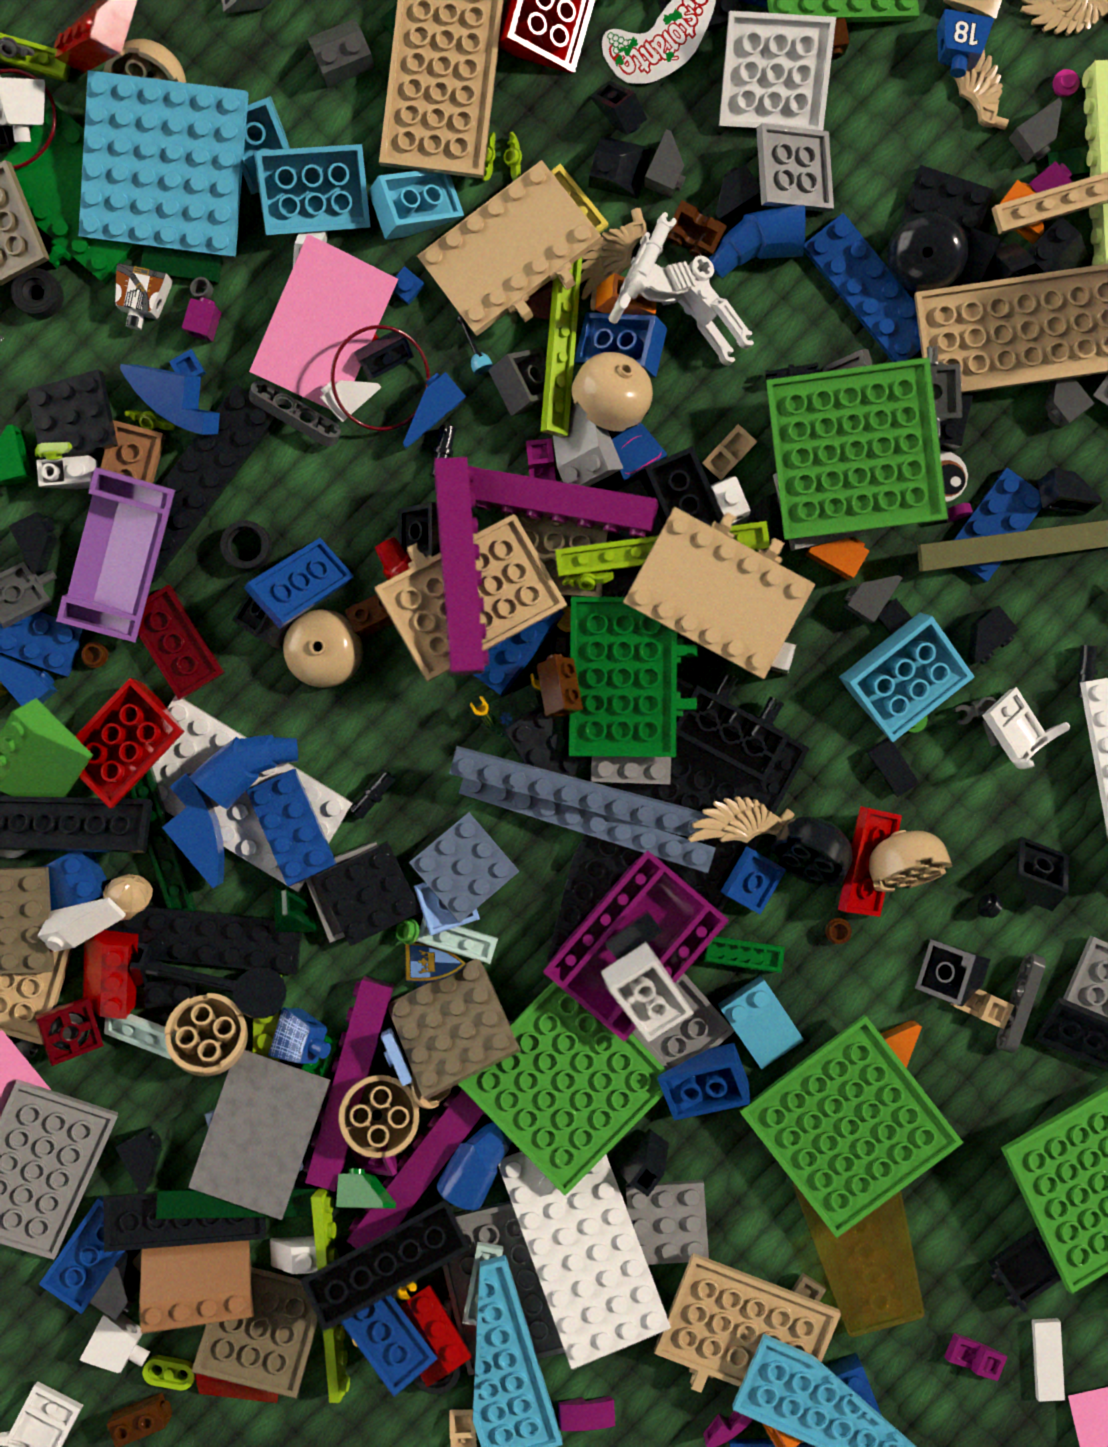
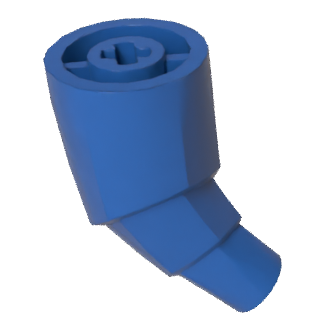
[709,205,805,279]
[189,735,298,810]
[437,1121,513,1210]

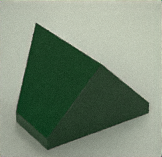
[273,885,317,932]

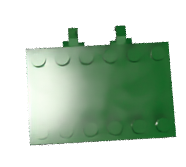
[1,104,139,284]
[569,597,698,757]

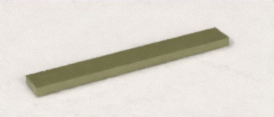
[917,520,1108,571]

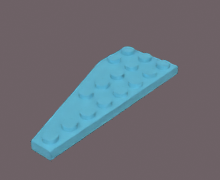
[473,1255,563,1447]
[732,1334,916,1447]

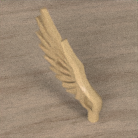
[1020,0,1108,35]
[954,50,1009,130]
[580,208,647,311]
[688,796,795,843]

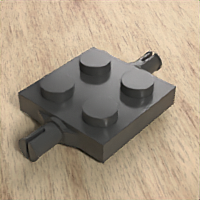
[927,346,962,438]
[0,562,57,629]

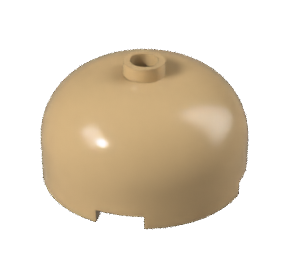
[103,39,186,83]
[572,352,653,431]
[283,609,364,688]
[869,830,952,892]
[165,993,248,1076]
[339,1075,419,1158]

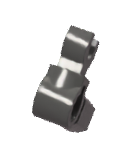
[953,696,1000,746]

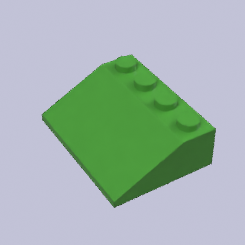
[0,698,93,797]

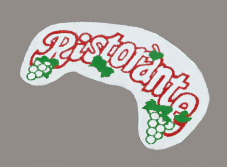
[602,0,716,84]

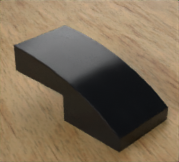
[866,737,919,797]

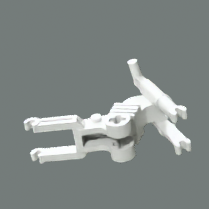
[609,212,754,366]

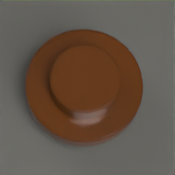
[81,642,108,668]
[825,918,852,944]

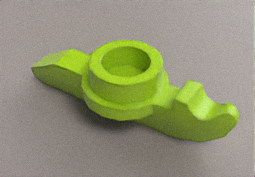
[482,132,496,181]
[504,132,522,181]
[124,410,176,430]
[35,442,72,460]
[562,572,614,591]

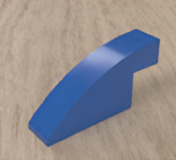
[120,364,220,435]
[162,772,225,888]

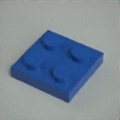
[720,846,786,915]

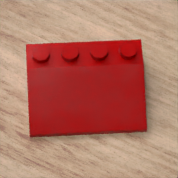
[54,0,137,73]
[499,0,595,74]
[75,678,185,809]

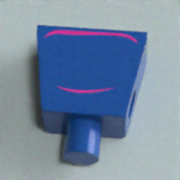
[612,423,667,484]

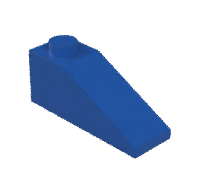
[403,372,466,449]
[0,654,58,706]

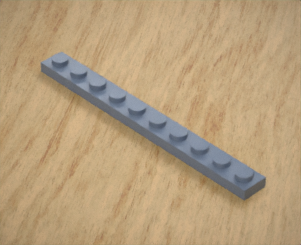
[450,746,711,841]
[459,777,716,873]

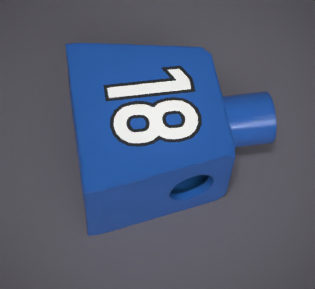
[937,9,994,78]

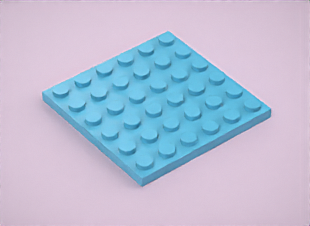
[78,70,249,257]

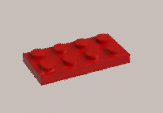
[838,806,902,917]

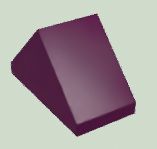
[350,1143,398,1176]

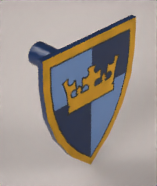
[405,943,466,987]

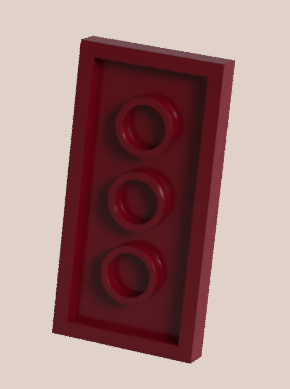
[138,584,225,700]

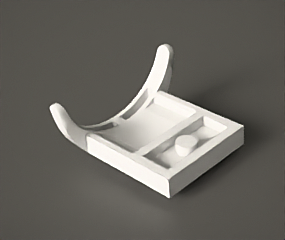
[982,687,1070,769]
[0,1381,83,1447]

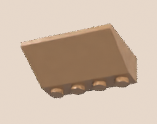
[140,1240,254,1333]

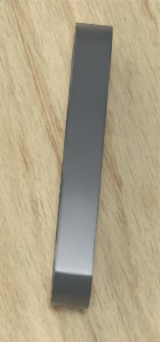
[249,381,341,447]
[996,953,1046,1053]

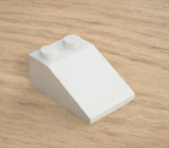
[601,942,693,1042]

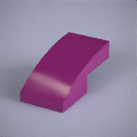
[526,438,556,481]
[944,1333,1007,1381]
[558,1396,615,1431]
[703,1411,753,1447]

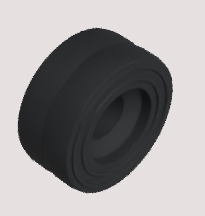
[11,268,64,319]

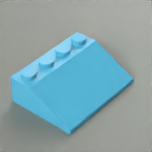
[254,144,370,235]
[839,612,974,742]

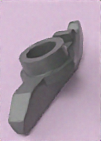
[0,37,34,58]

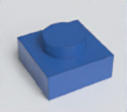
[393,266,425,305]
[169,349,206,377]

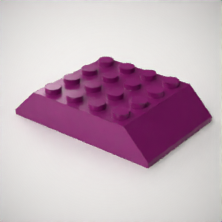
[543,850,729,1042]

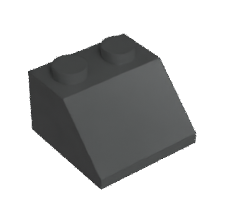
[307,18,375,87]
[488,348,547,416]

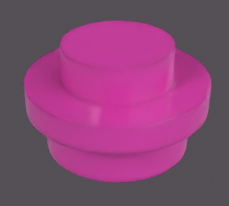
[1053,69,1080,97]

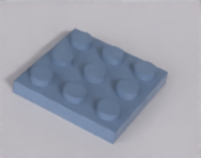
[409,812,519,923]

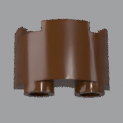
[667,200,726,257]

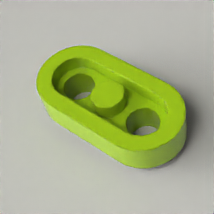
[142,1355,197,1390]

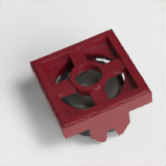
[35,996,104,1066]

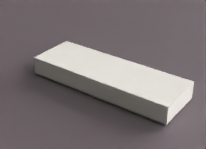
[1032,1318,1065,1402]

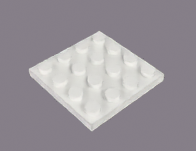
[719,11,836,131]

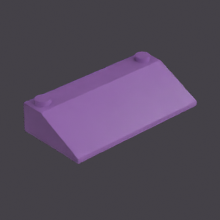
[56,467,175,642]

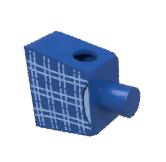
[268,1007,331,1063]

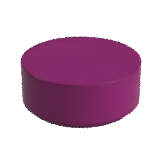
[946,503,973,522]

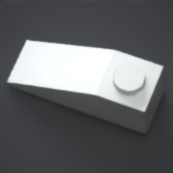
[38,898,126,952]

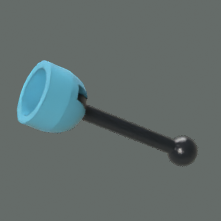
[457,315,493,375]

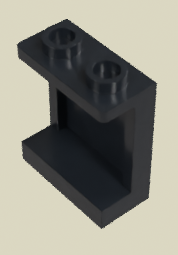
[987,1227,1062,1313]

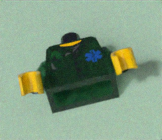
[470,673,543,738]

